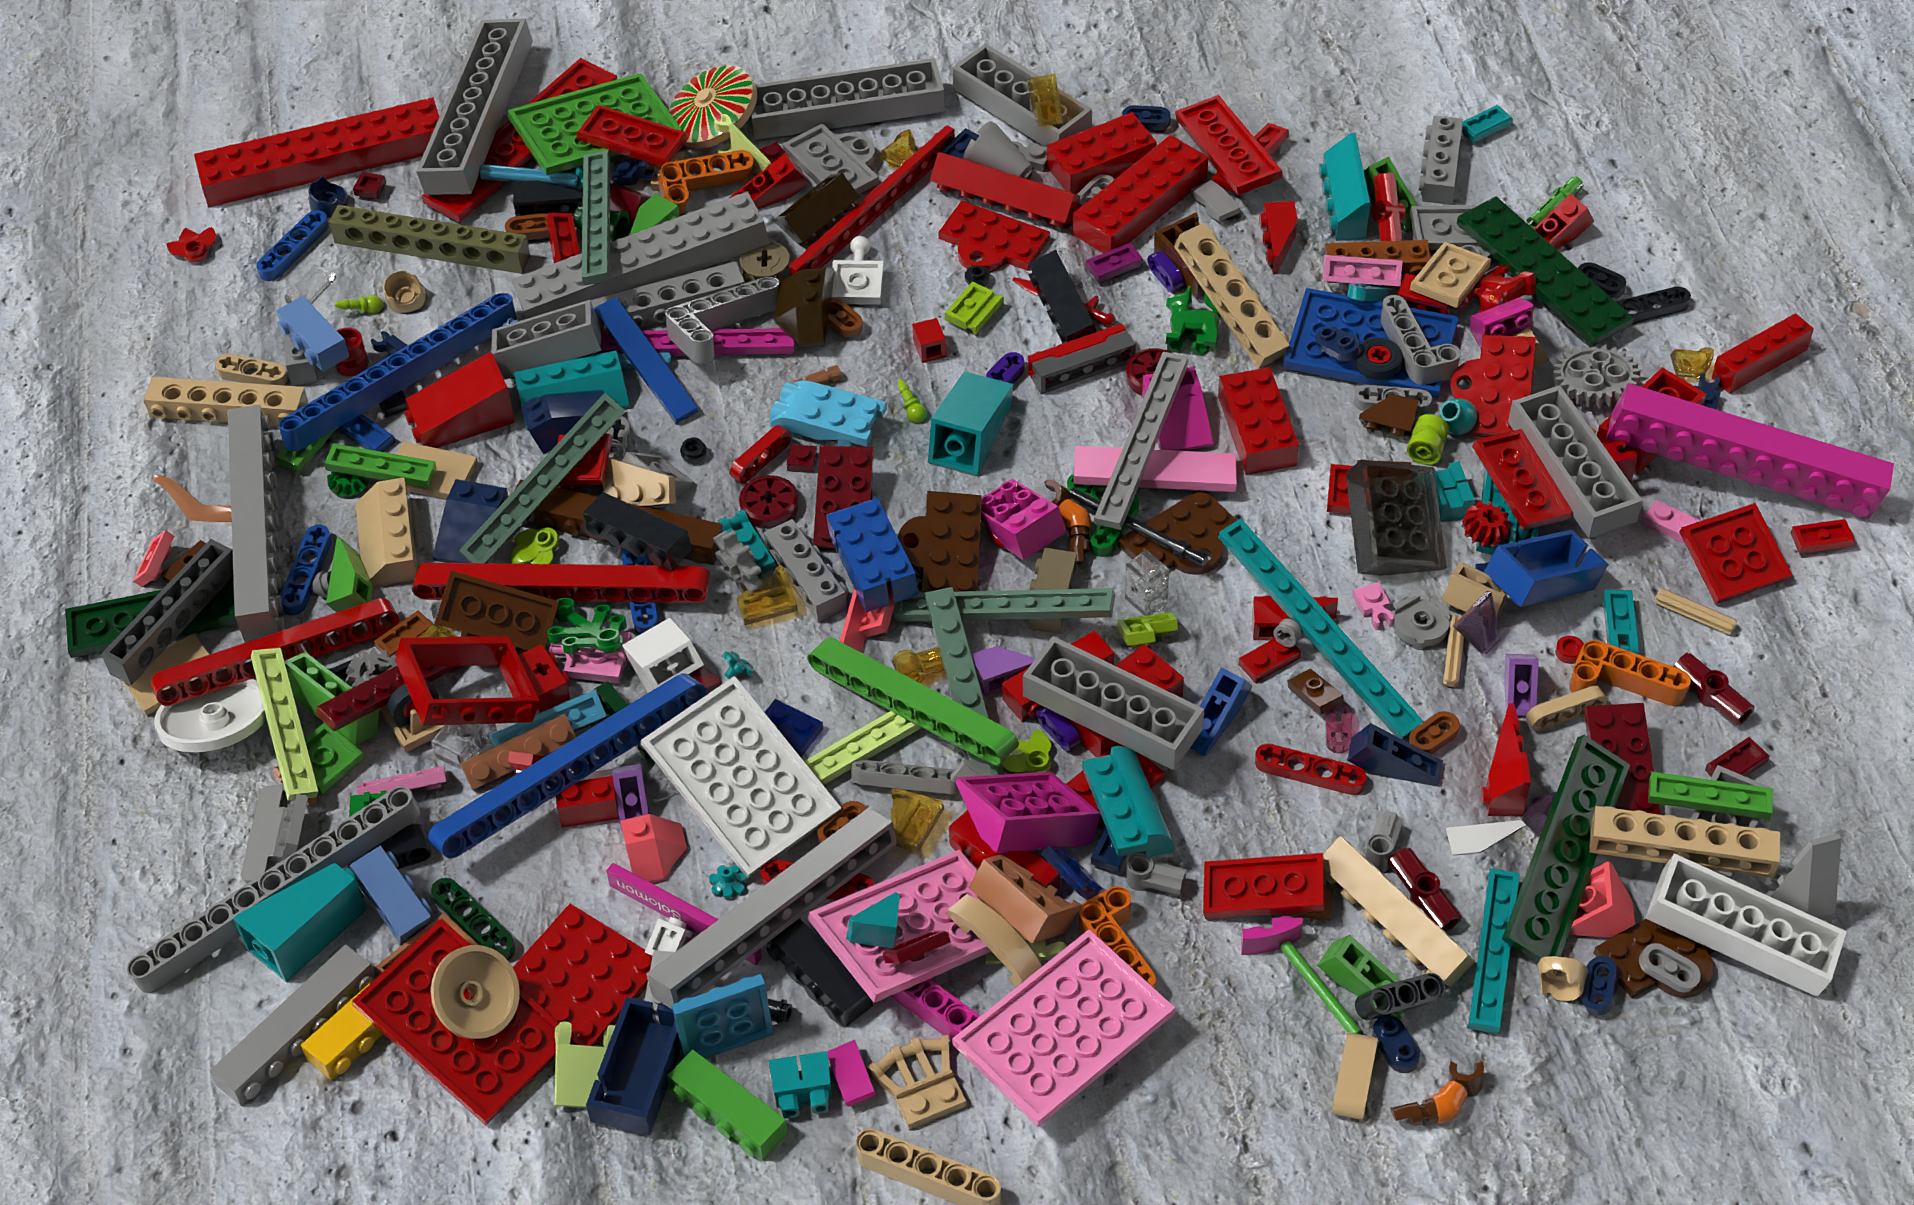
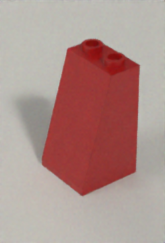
[404,352,515,448]

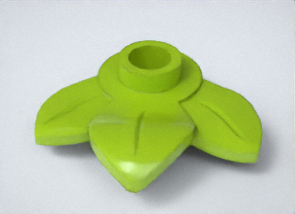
[511,527,559,564]
[1001,729,1052,774]

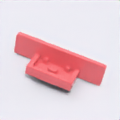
[840,582,895,653]

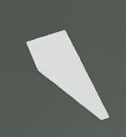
[1446,820,1527,855]

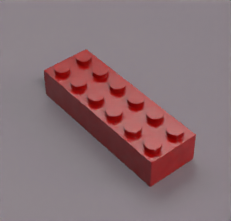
[1073,134,1209,253]

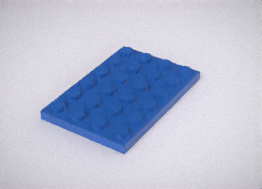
[1283,288,1458,398]

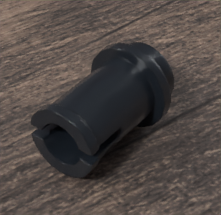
[768,999,792,1024]

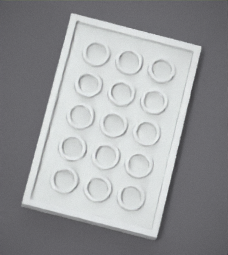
[641,676,841,879]

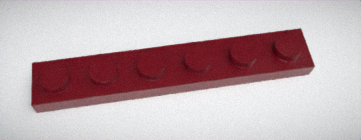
[315,666,461,732]

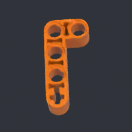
[658,150,754,215]
[1569,640,1691,707]
[1079,886,1156,989]

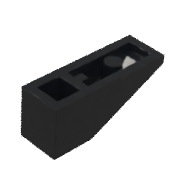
[513,180,583,217]

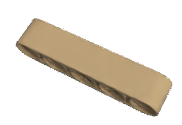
[855,1129,1001,1205]

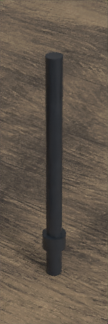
[1070,488,1208,566]

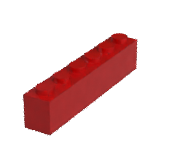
[930,152,1081,227]

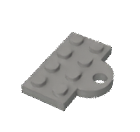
[782,123,879,194]
[1410,205,1511,258]

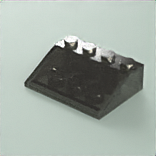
[1346,459,1447,576]

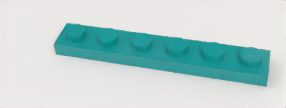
[1467,868,1520,1034]

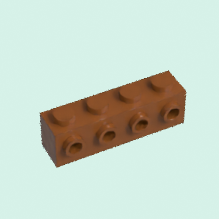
[1325,240,1431,283]

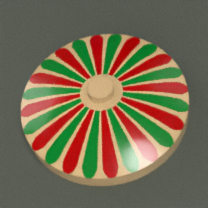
[669,65,757,149]

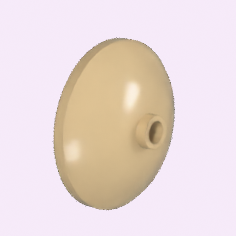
[431,945,519,1039]

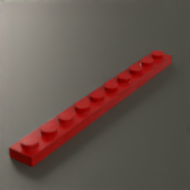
[789,125,955,276]

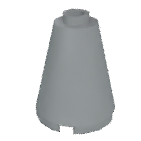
[963,121,1033,180]

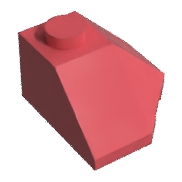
[620,814,687,884]
[1569,861,1635,938]

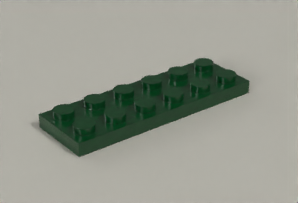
[65,579,238,658]

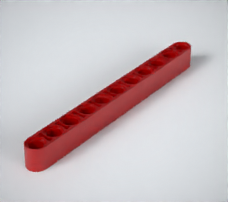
[412,563,710,603]

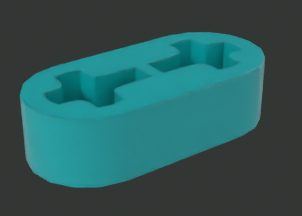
[1347,283,1391,302]

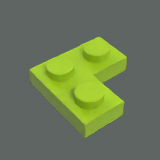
[1117,612,1178,648]

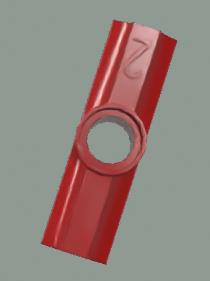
[1371,173,1405,241]

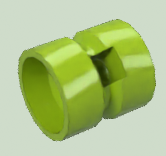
[1407,414,1450,465]

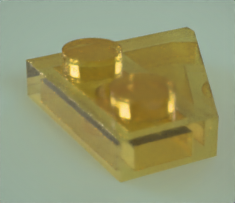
[736,565,798,625]
[891,788,945,853]

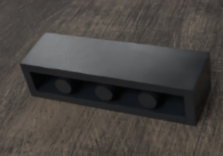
[1028,250,1097,343]
[583,492,692,570]
[766,918,873,1027]

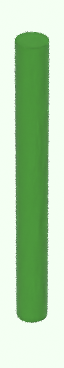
[1280,940,1362,1034]

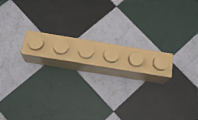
[1323,836,1475,988]

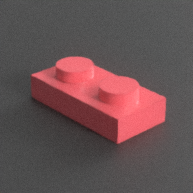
[133,530,174,587]

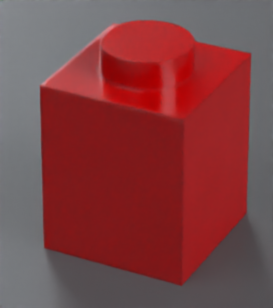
[912,318,947,363]

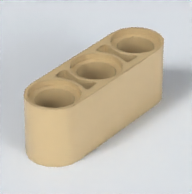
[1332,1032,1378,1120]

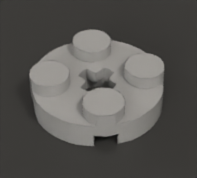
[1393,596,1450,650]

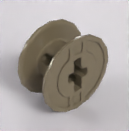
[739,241,791,283]

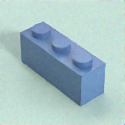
[276,296,349,372]
[350,845,432,945]

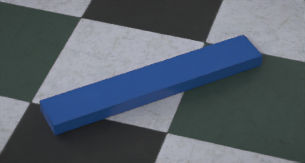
[594,297,698,424]

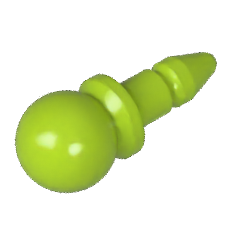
[334,295,383,314]
[898,379,927,424]

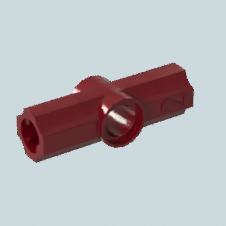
[1673,653,1755,725]
[1388,848,1462,932]

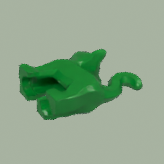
[1165,286,1221,356]

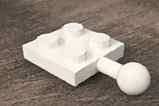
[831,236,884,305]

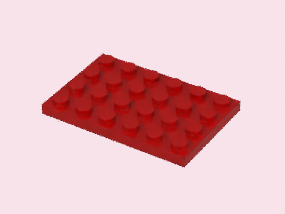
[352,919,573,1126]

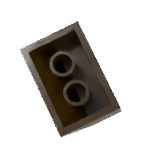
[773,173,860,244]

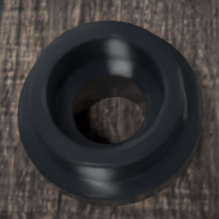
[965,265,990,287]
[680,437,707,462]

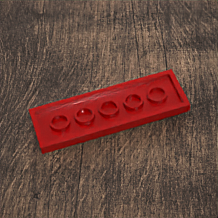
[1175,95,1283,195]

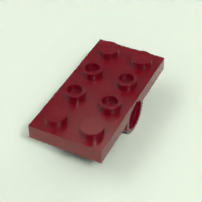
[813,446,874,550]
[1584,703,1661,815]

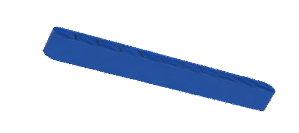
[279,293,517,451]
[428,673,707,858]

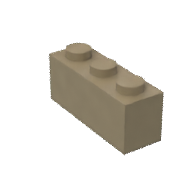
[1028,548,1077,634]

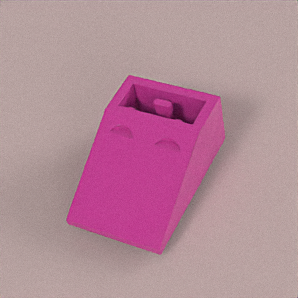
[1142,367,1213,451]
[981,479,1067,560]

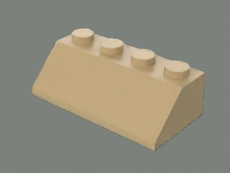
[355,477,417,588]

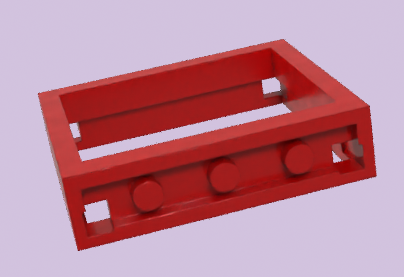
[395,636,540,726]

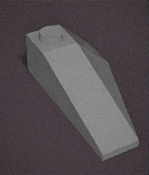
[1766,833,1842,924]

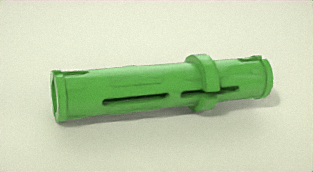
[1526,176,1584,229]

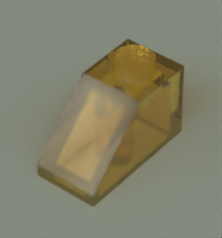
[1027,74,1063,127]

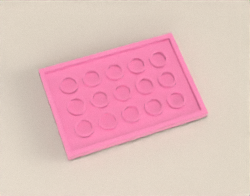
[808,850,1020,1003]
[952,930,1175,1127]

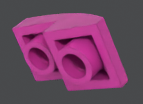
[1241,916,1303,955]
[827,1040,876,1107]

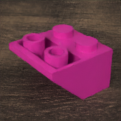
[1470,298,1534,349]

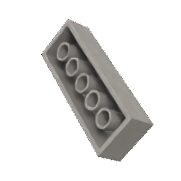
[952,43,1092,147]
[1508,385,1643,538]
[1023,636,1204,770]

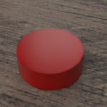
[1555,635,1584,664]

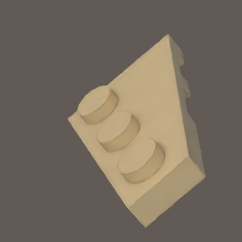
[603,457,676,507]

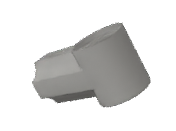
[1366,811,1403,872]
[1126,852,1187,895]

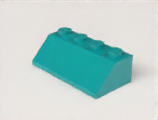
[1319,133,1370,241]
[514,350,630,431]

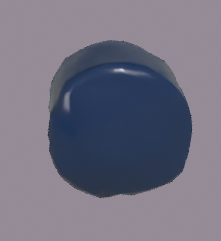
[308,176,348,218]

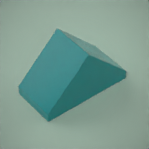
[846,892,900,948]

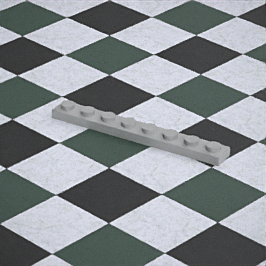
[1094,352,1189,530]

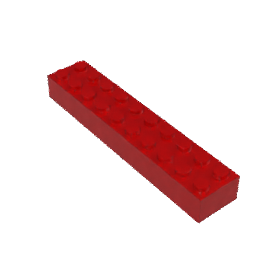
[194,97,439,208]

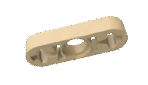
[215,354,288,386]
[1526,686,1607,731]

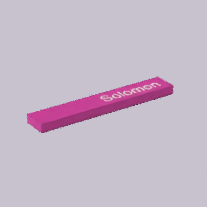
[606,863,762,965]

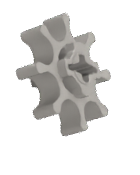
[713,530,764,594]

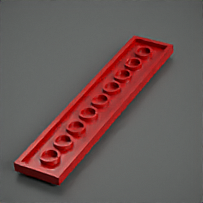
[422,58,618,222]

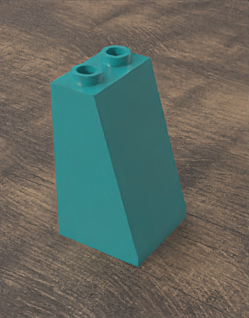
[928,371,1013,476]
[233,863,366,983]

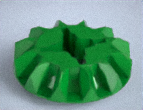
[327,471,370,497]

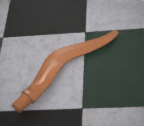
[153,475,232,522]

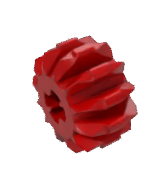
[1462,501,1511,548]

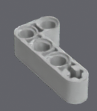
[1380,295,1461,385]

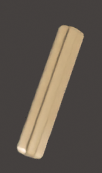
[1655,588,1737,634]
[1443,615,1466,688]

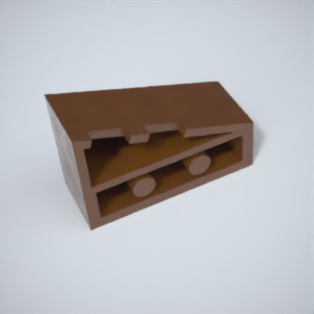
[1154,212,1219,299]

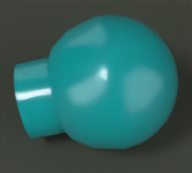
[1440,398,1477,435]

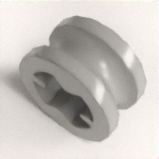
[1273,618,1303,647]

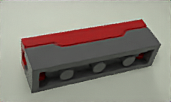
[1028,324,1136,394]

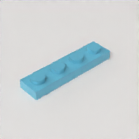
[489,690,606,746]

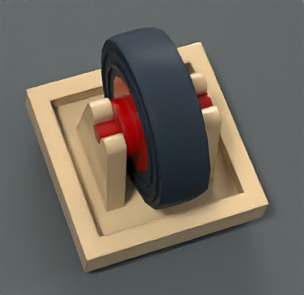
[380,680,457,753]

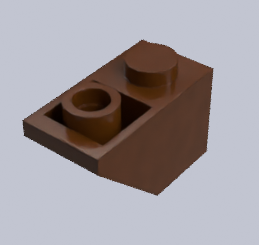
[1359,394,1420,437]

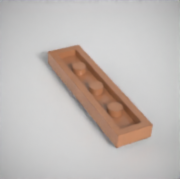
[459,713,576,790]

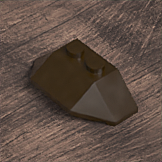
[774,268,835,347]

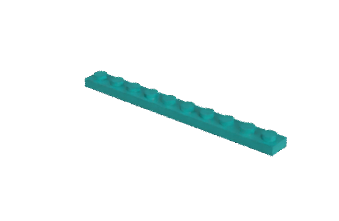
[1218,518,1424,740]

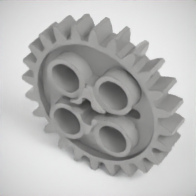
[1553,345,1640,408]

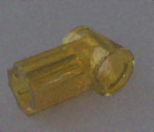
[892,647,945,683]

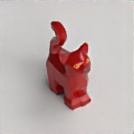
[1449,266,1536,312]

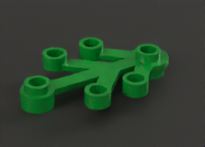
[547,598,627,654]

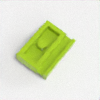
[944,281,1004,334]

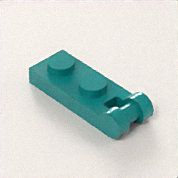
[718,510,776,576]
[1602,589,1639,655]

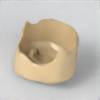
[383,271,426,313]
[1538,956,1588,1001]

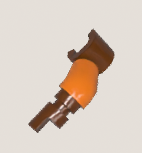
[1044,480,1092,564]
[1390,1061,1484,1127]

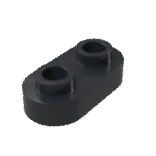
[1578,262,1626,298]

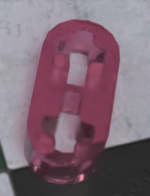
[1325,702,1353,754]

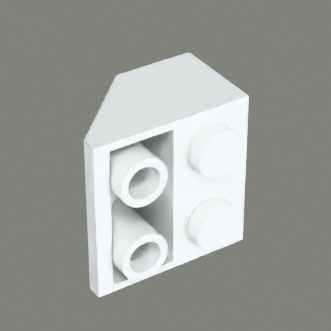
[621,618,704,693]

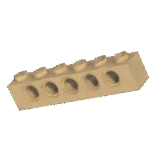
[1174,222,1289,369]
[144,377,309,426]
[1589,806,1780,879]

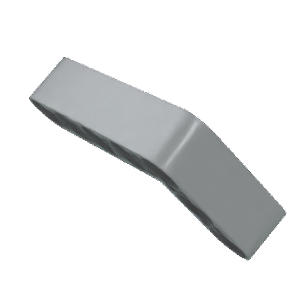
[665,277,780,364]

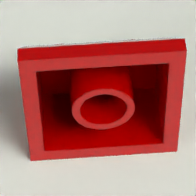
[556,769,619,828]

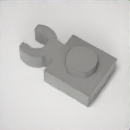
[1012,141,1047,172]

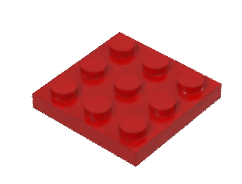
[1679,503,1792,604]

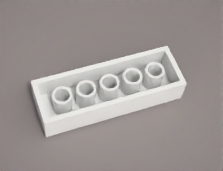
[1645,853,1847,997]

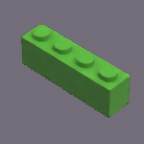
[284,652,380,746]
[667,1049,788,1161]

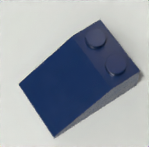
[521,390,605,455]
[432,479,509,563]

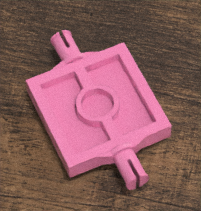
[550,626,632,683]

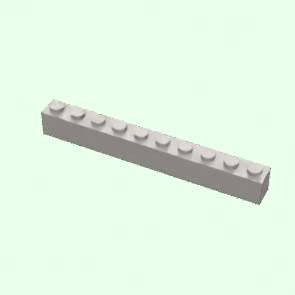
[646,808,897,1009]

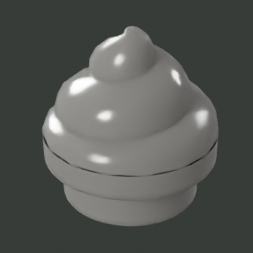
[311,571,331,598]

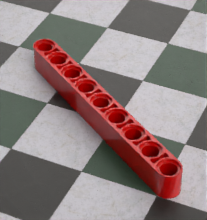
[151,598,400,706]

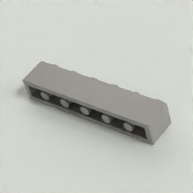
[210,944,376,1106]

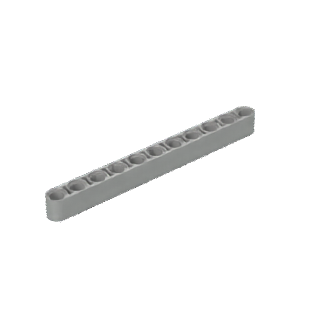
[127,786,420,993]

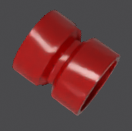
[335,328,369,377]

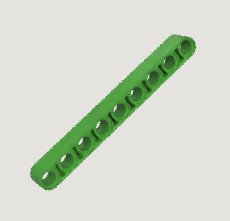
[807,637,1019,766]

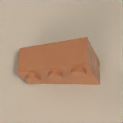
[969,854,1082,944]

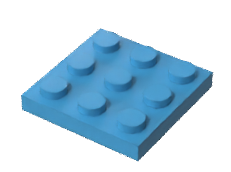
[672,974,774,1059]

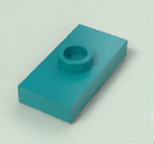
[1461,104,1513,143]

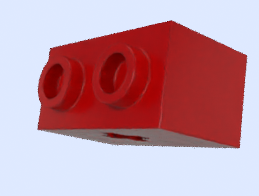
[518,644,571,713]

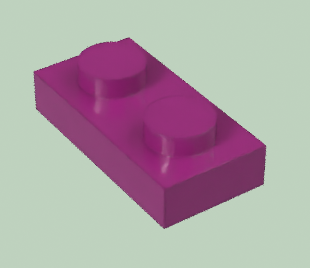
[1086,243,1143,283]

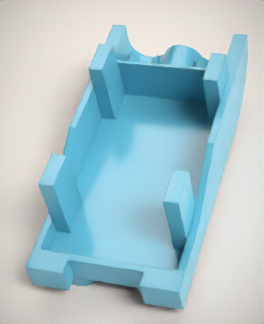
[770,380,887,447]

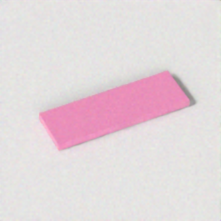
[1074,446,1237,492]

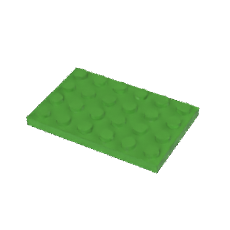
[508,73,682,176]

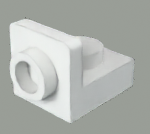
[645,917,693,956]

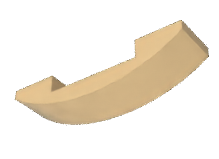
[945,894,1042,987]

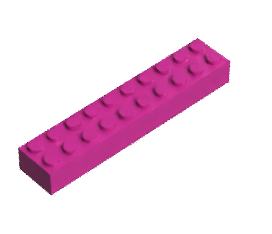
[1606,383,1894,518]

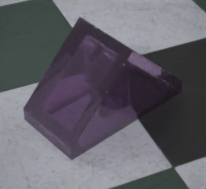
[1453,591,1500,654]

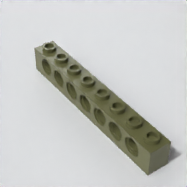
[329,205,530,274]

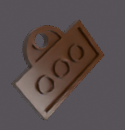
[1118,490,1237,580]
[898,491,982,593]
[435,570,559,668]
[1594,919,1716,999]

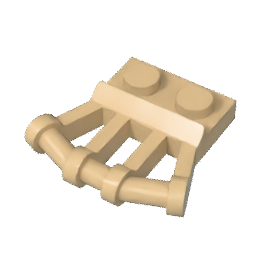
[866,1035,967,1130]

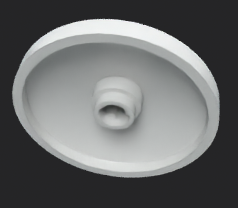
[154,679,267,752]

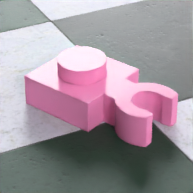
[1352,582,1394,630]

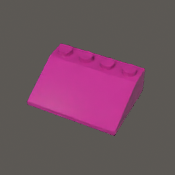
[956,772,1100,854]

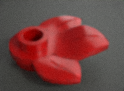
[166,227,216,262]

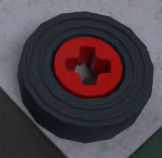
[1355,338,1403,380]

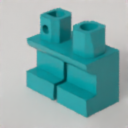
[1414,461,1475,521]
[768,1051,832,1119]

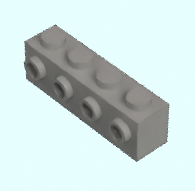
[1418,115,1463,205]
[764,519,848,623]

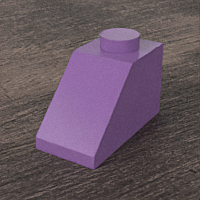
[971,646,1035,697]
[1504,654,1539,716]
[612,763,649,831]

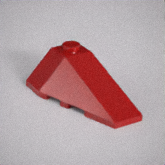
[1481,703,1531,816]

